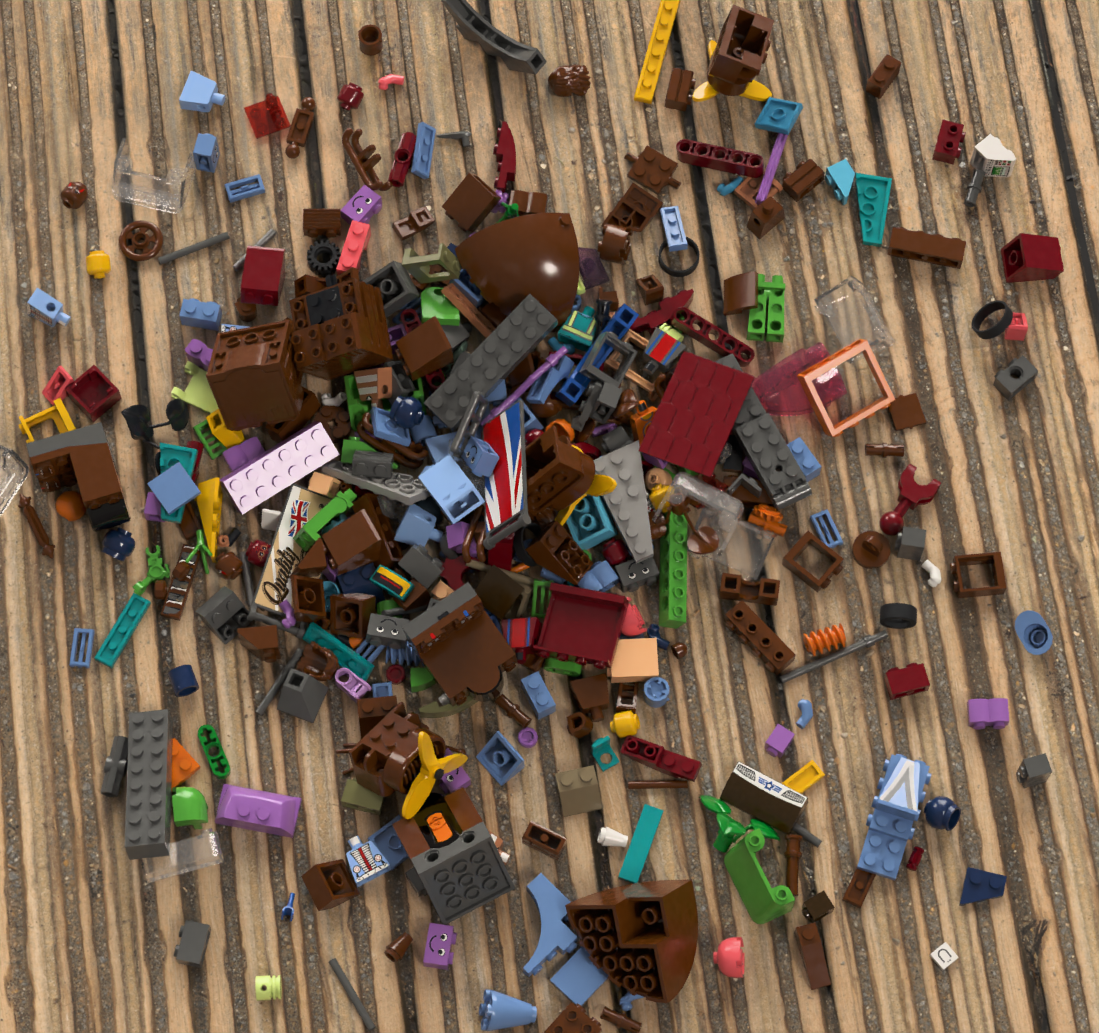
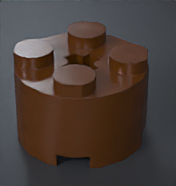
[597,224,633,265]

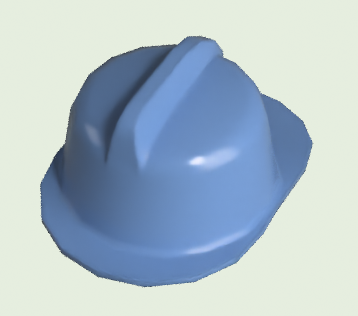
[1015,610,1053,655]

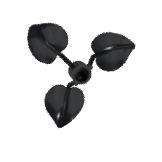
[121,399,189,476]

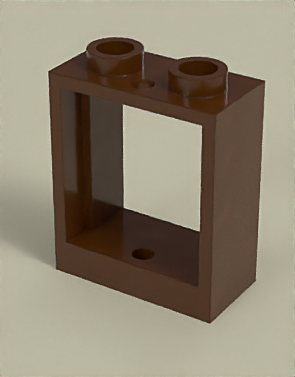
[782,531,844,593]
[950,552,1006,598]

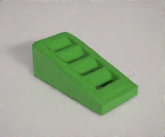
[193,420,227,460]

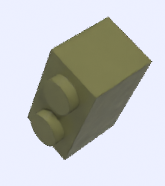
[341,778,386,816]

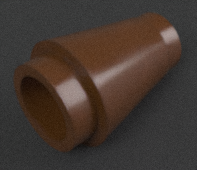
[384,932,413,963]

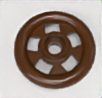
[119,220,163,261]

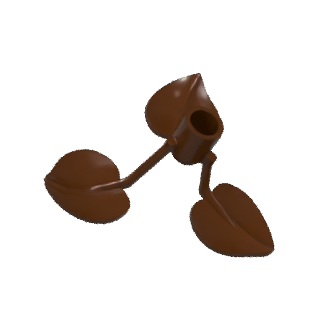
[574,372,640,444]
[648,474,719,554]

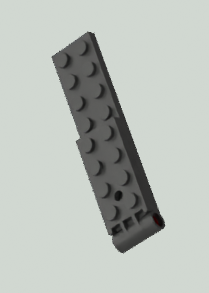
[715,353,812,511]

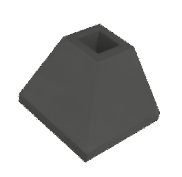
[277,668,329,723]

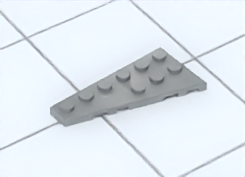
[593,440,654,564]
[322,461,431,505]

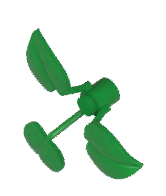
[699,795,780,853]

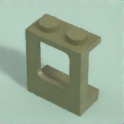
[402,243,462,284]

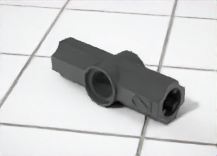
[101,736,128,798]

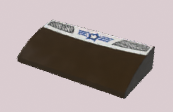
[720,761,808,835]

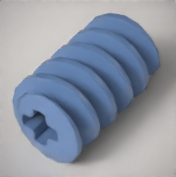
[385,641,425,667]

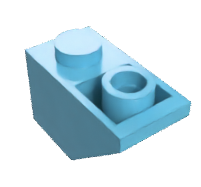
[824,159,855,205]

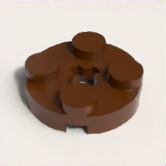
[314,405,352,443]

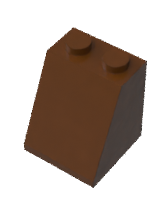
[394,316,454,381]
[321,509,381,576]

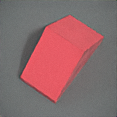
[1005,312,1028,341]
[42,366,74,406]

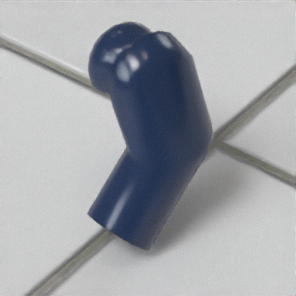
[647,624,670,650]

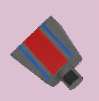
[643,327,686,375]

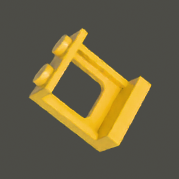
[18,398,76,443]

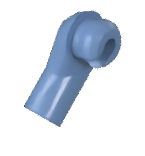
[619,991,645,1011]

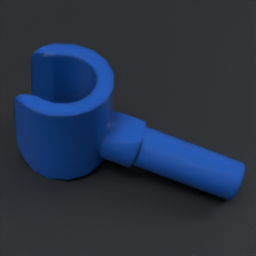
[281,893,295,922]

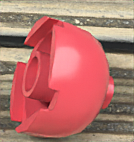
[621,597,647,637]
[713,937,745,978]

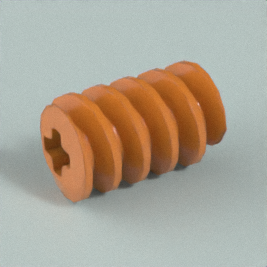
[803,623,846,656]

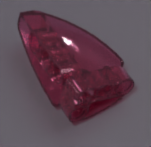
[752,342,847,416]

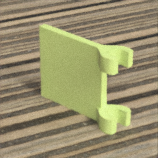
[171,361,219,414]

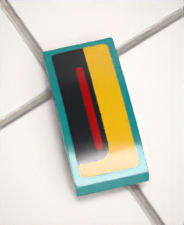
[369,564,415,601]

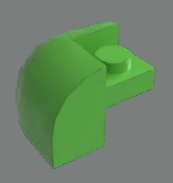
[172,786,208,830]

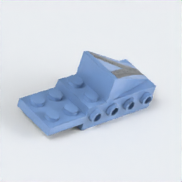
[857,754,931,881]

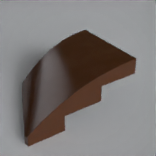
[601,183,664,232]

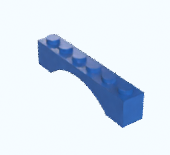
[555,303,639,407]

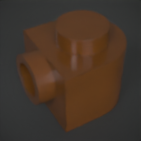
[234,297,257,322]
[567,712,593,739]

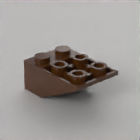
[525,520,593,585]

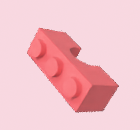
[336,220,371,276]

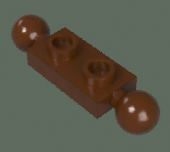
[285,97,316,159]

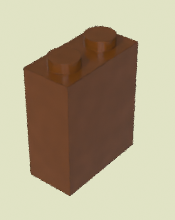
[441,173,501,232]

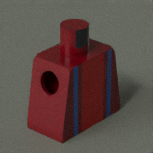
[501,617,543,664]

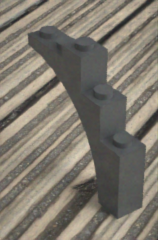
[441,0,547,75]

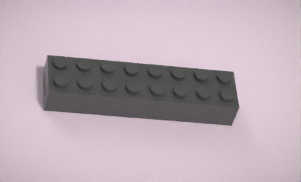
[424,294,558,432]
[125,709,173,860]

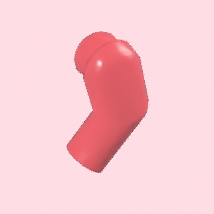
[378,74,404,90]

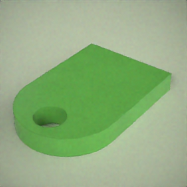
[420,287,460,326]

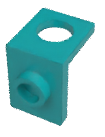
[591,736,619,772]

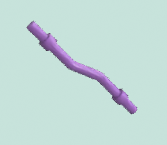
[480,346,568,427]

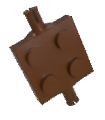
[624,146,681,195]

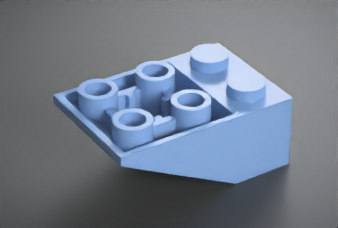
[418,454,485,524]

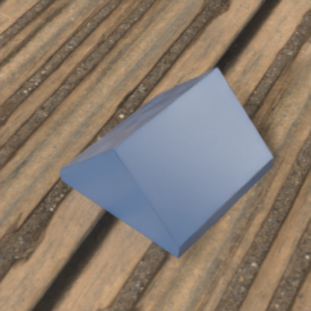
[476,731,525,786]

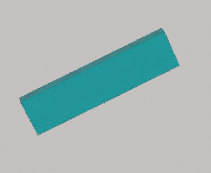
[94,593,151,669]
[302,622,374,681]
[618,804,664,884]

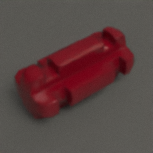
[906,846,924,871]

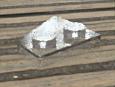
[377,494,408,523]

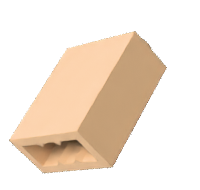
[607,638,659,683]

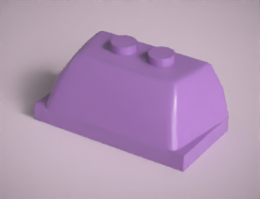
[215,784,302,838]

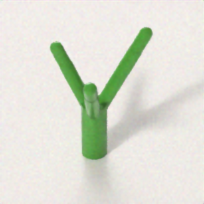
[185,529,213,574]

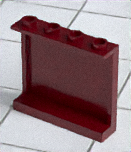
[533,582,629,669]

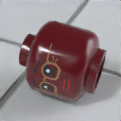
[245,539,271,568]

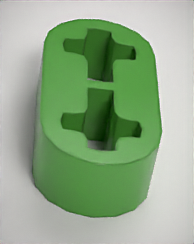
[544,658,582,677]

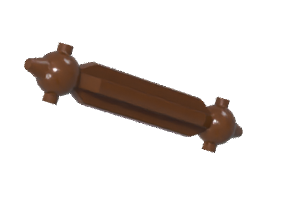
[18,494,55,559]

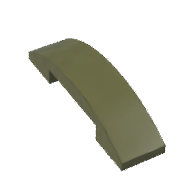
[418,691,487,718]

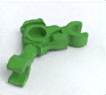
[133,545,170,596]

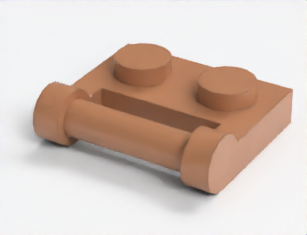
[734,171,783,210]

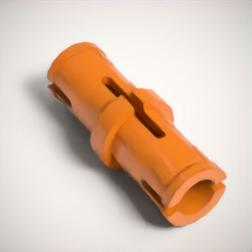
[748,511,788,537]

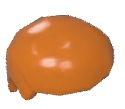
[545,418,575,442]
[55,491,86,521]

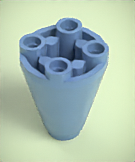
[479,989,537,1031]

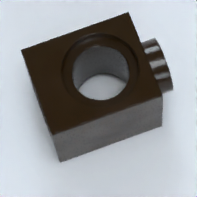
[801,891,835,923]

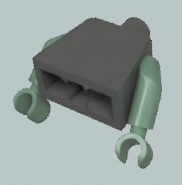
[441,322,472,375]

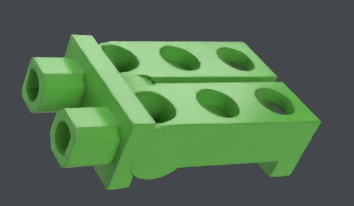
[746,274,786,343]
[293,488,357,552]

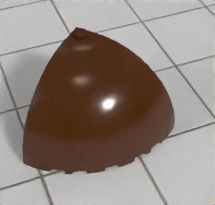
[455,213,579,332]
[565,879,698,1003]

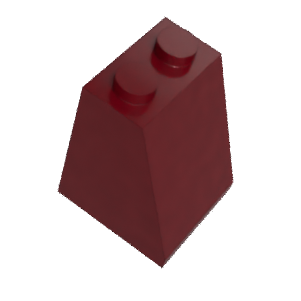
[1001,233,1064,283]
[241,245,285,306]

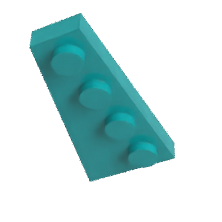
[855,173,892,247]
[160,443,198,524]

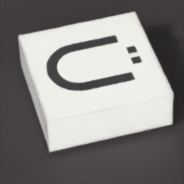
[929,942,959,971]

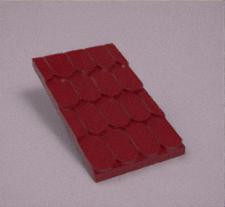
[639,351,755,478]

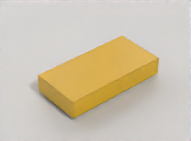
[782,760,825,794]

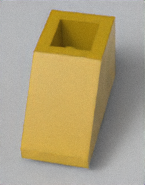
[206,409,246,449]

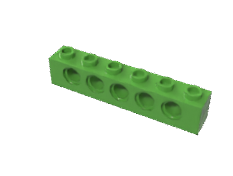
[659,512,688,629]

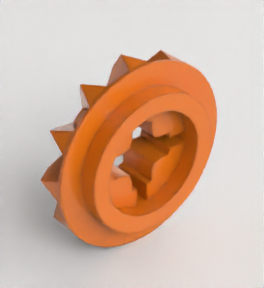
[753,504,783,522]

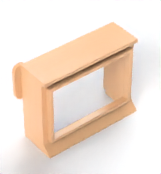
[604,329,676,401]

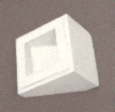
[261,509,281,531]

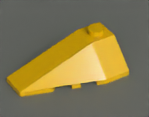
[194,477,223,563]

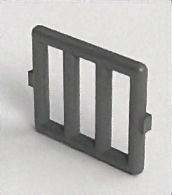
[450,391,489,459]

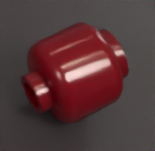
[337,82,364,111]
[601,538,630,566]

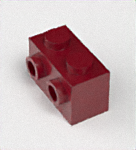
[932,120,966,165]
[884,663,930,700]

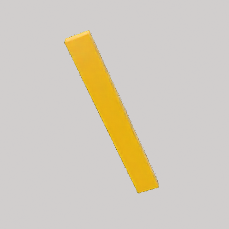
[634,0,680,104]

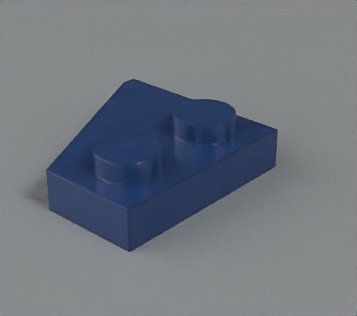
[959,867,1007,906]

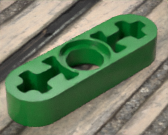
[198,725,231,779]

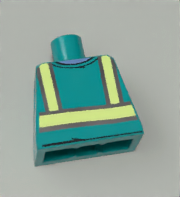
[557,306,596,352]

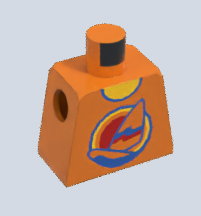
[629,400,657,446]

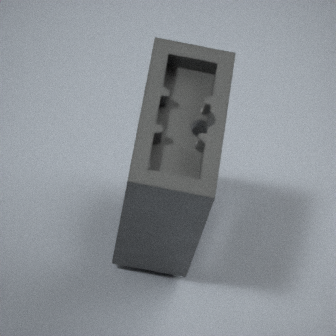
[579,331,637,387]

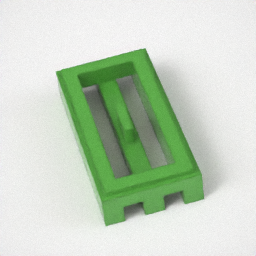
[531,579,554,618]

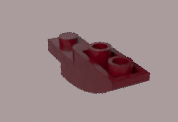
[493,121,516,194]
[629,289,694,336]
[620,735,702,782]

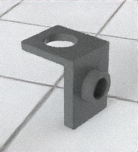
[726,473,762,498]

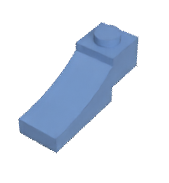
[526,354,574,404]

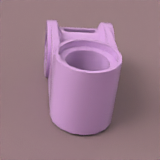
[335,668,372,703]

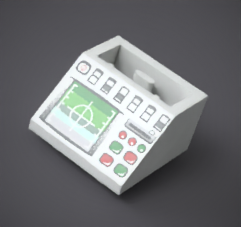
[970,134,1016,177]

